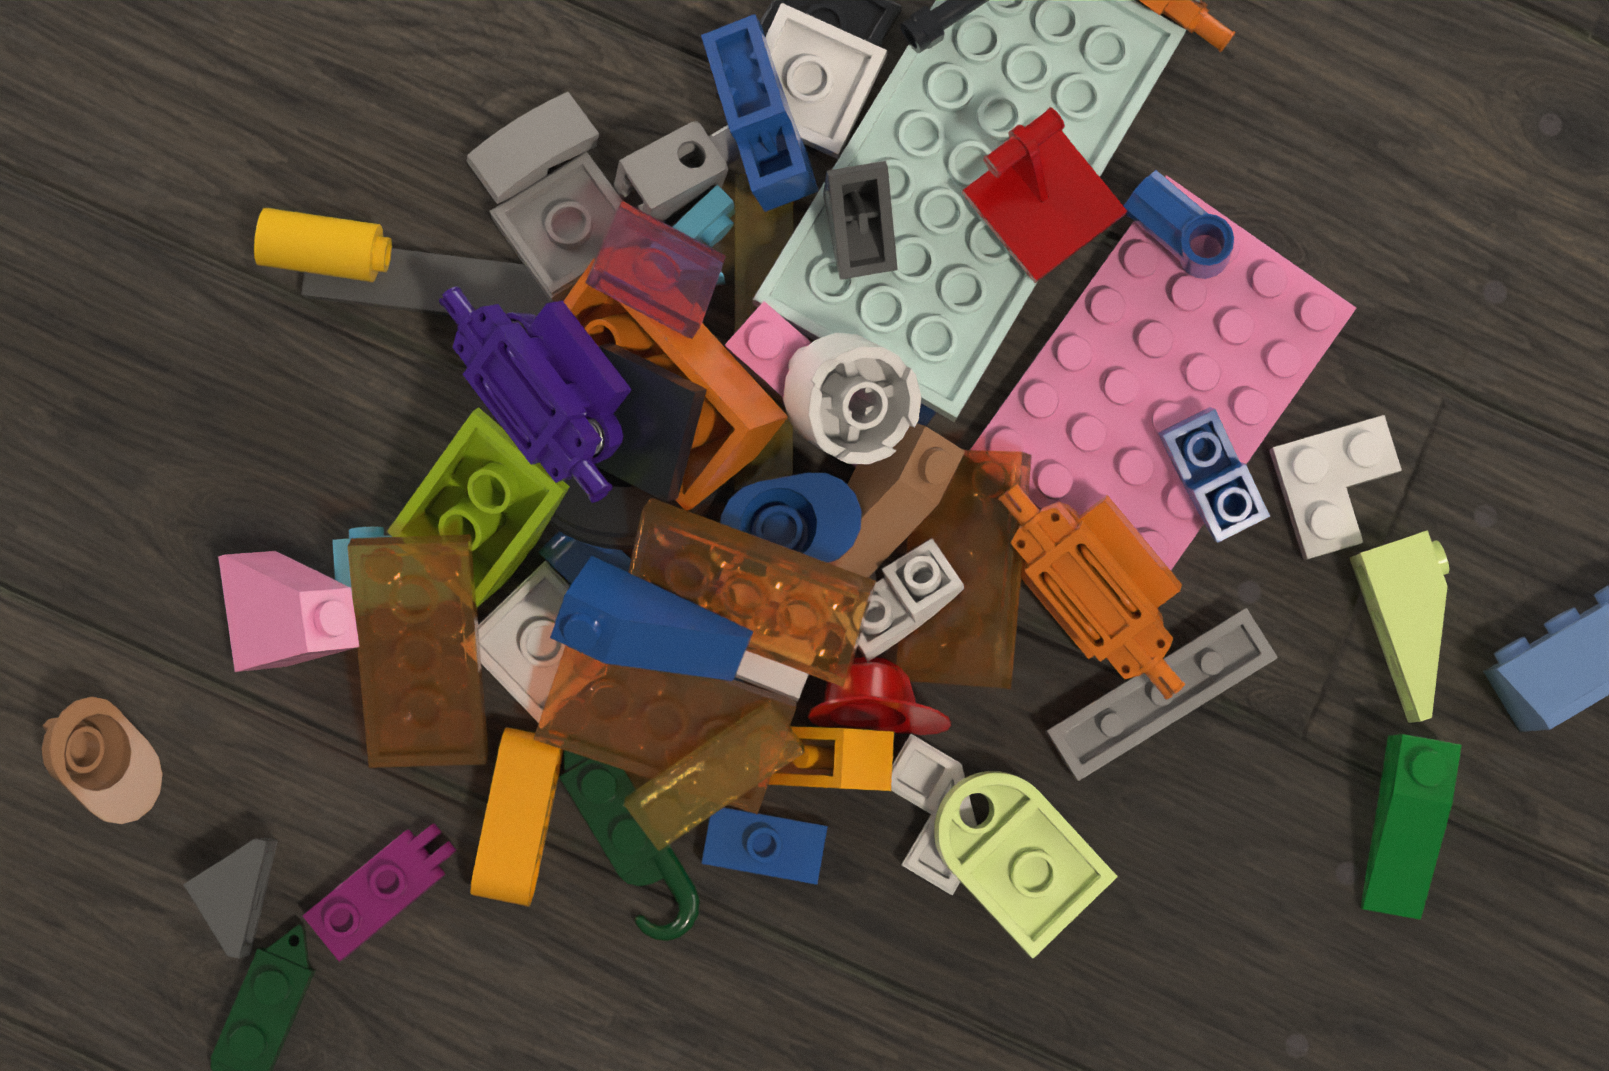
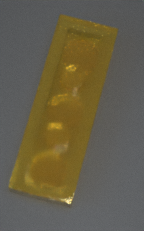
[624,699,805,851]

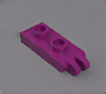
[302,823,457,962]

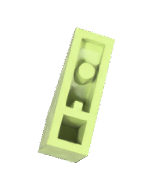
[1350,530,1449,723]

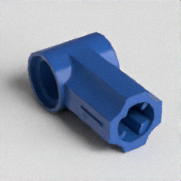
[1123,170,1234,279]

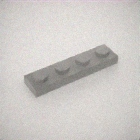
[1045,608,1278,781]

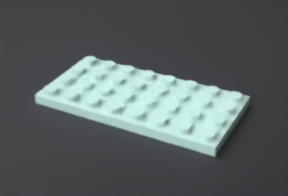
[753,0,1186,422]

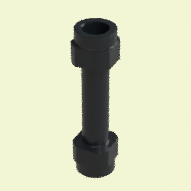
[900,0,989,53]

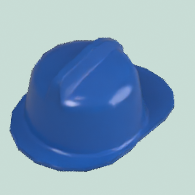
[720,473,862,574]

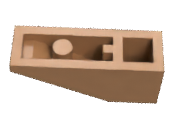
[804,424,965,596]

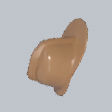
[41,697,163,824]

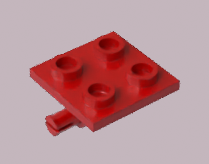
[962,107,1127,283]

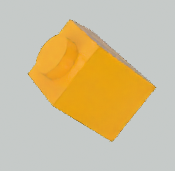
[758,726,894,791]

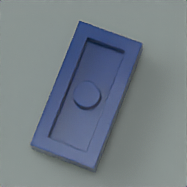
[701,805,828,884]

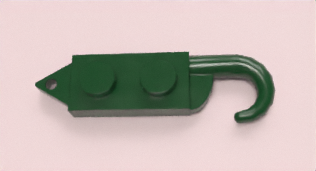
[560,729,700,941]
[210,924,316,1071]

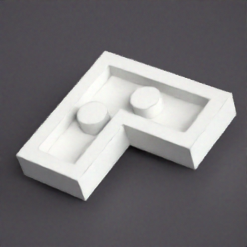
[1269,415,1402,561]

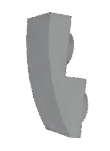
[467,92,599,204]

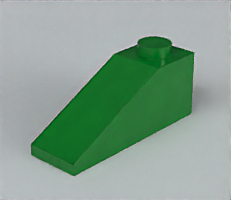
[1360,734,1462,920]

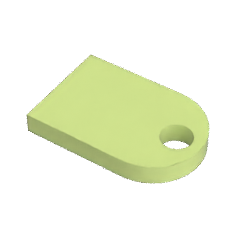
[934,771,1118,958]

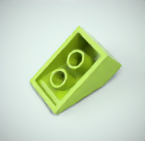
[387,407,570,609]

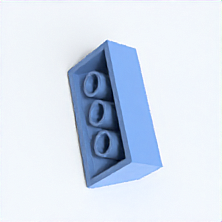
[1483,585,1609,732]

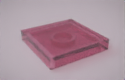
[585,201,726,339]

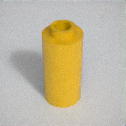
[254,208,392,282]

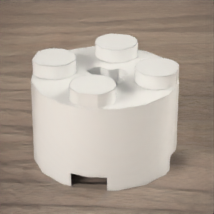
[783,333,921,464]

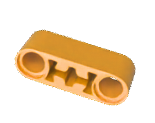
[470,727,565,907]

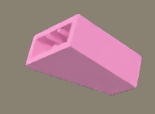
[218,551,360,672]

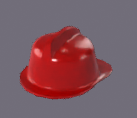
[808,657,951,735]

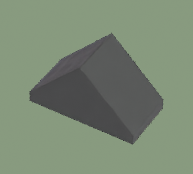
[823,161,898,280]
[183,838,278,959]

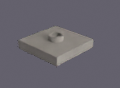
[489,151,650,302]

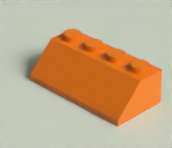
[563,250,788,511]

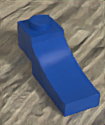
[701,14,819,212]

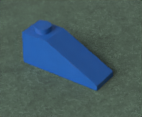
[550,556,754,681]

